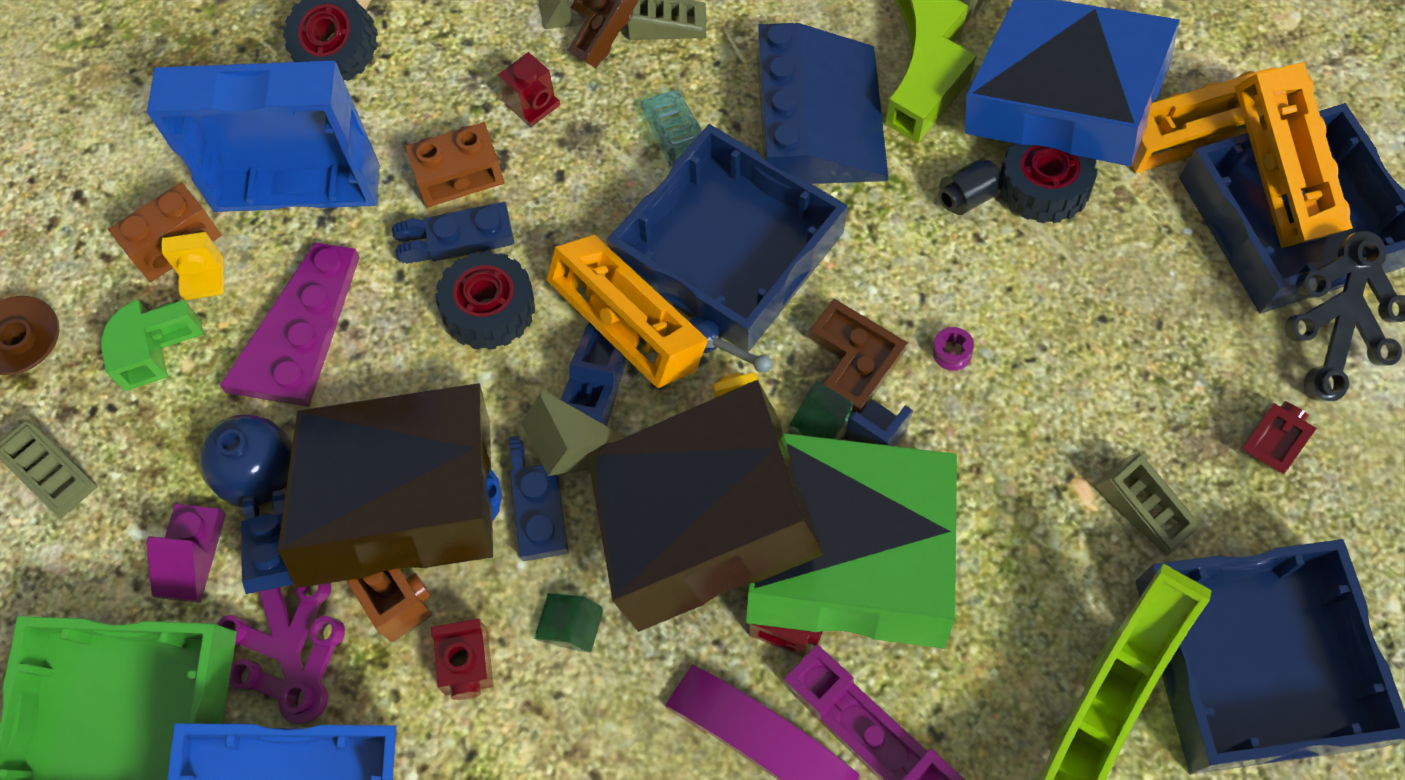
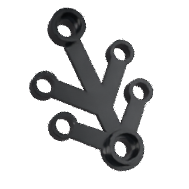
[1285,231,1405,401]

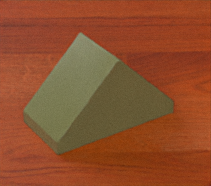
[521,390,623,476]

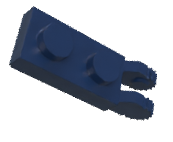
[392,201,515,264]
[509,436,569,562]
[241,489,294,594]

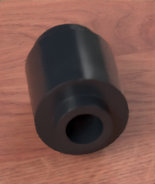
[938,160,1003,215]

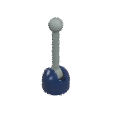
[689,315,772,373]

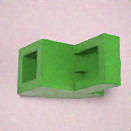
[101,300,204,391]

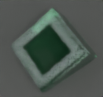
[789,381,853,439]
[534,593,603,653]

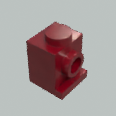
[498,52,561,128]
[431,618,494,700]

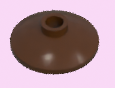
[0,296,60,375]

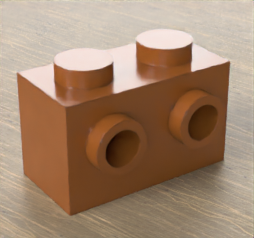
[405,122,505,208]
[108,182,222,283]
[346,568,432,643]

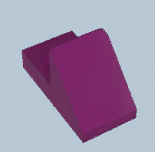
[146,504,226,603]

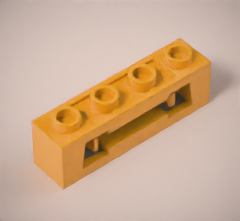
[1235,62,1353,249]
[1131,67,1284,174]
[546,234,708,388]

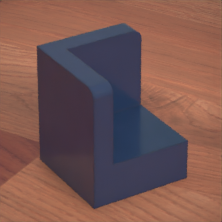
[844,399,913,446]

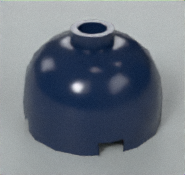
[198,414,293,508]

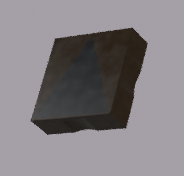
[587,379,824,632]
[278,383,493,588]

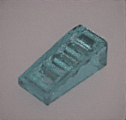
[641,89,702,167]

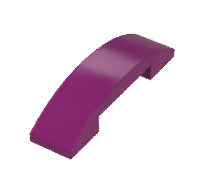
[784,644,965,780]
[665,664,859,780]

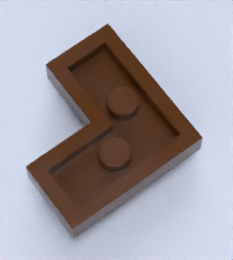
[567,0,639,69]
[809,298,908,414]

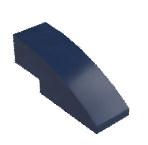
[560,322,627,426]

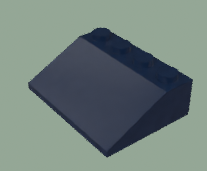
[757,23,888,184]

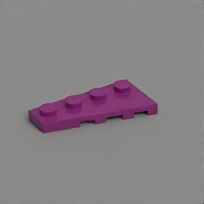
[220,243,360,407]

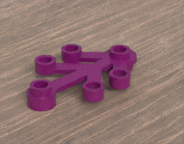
[217,583,345,724]

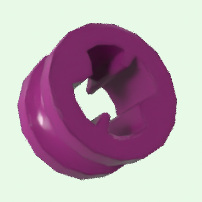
[933,327,974,371]

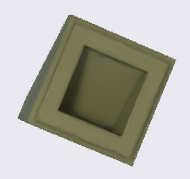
[539,0,573,29]

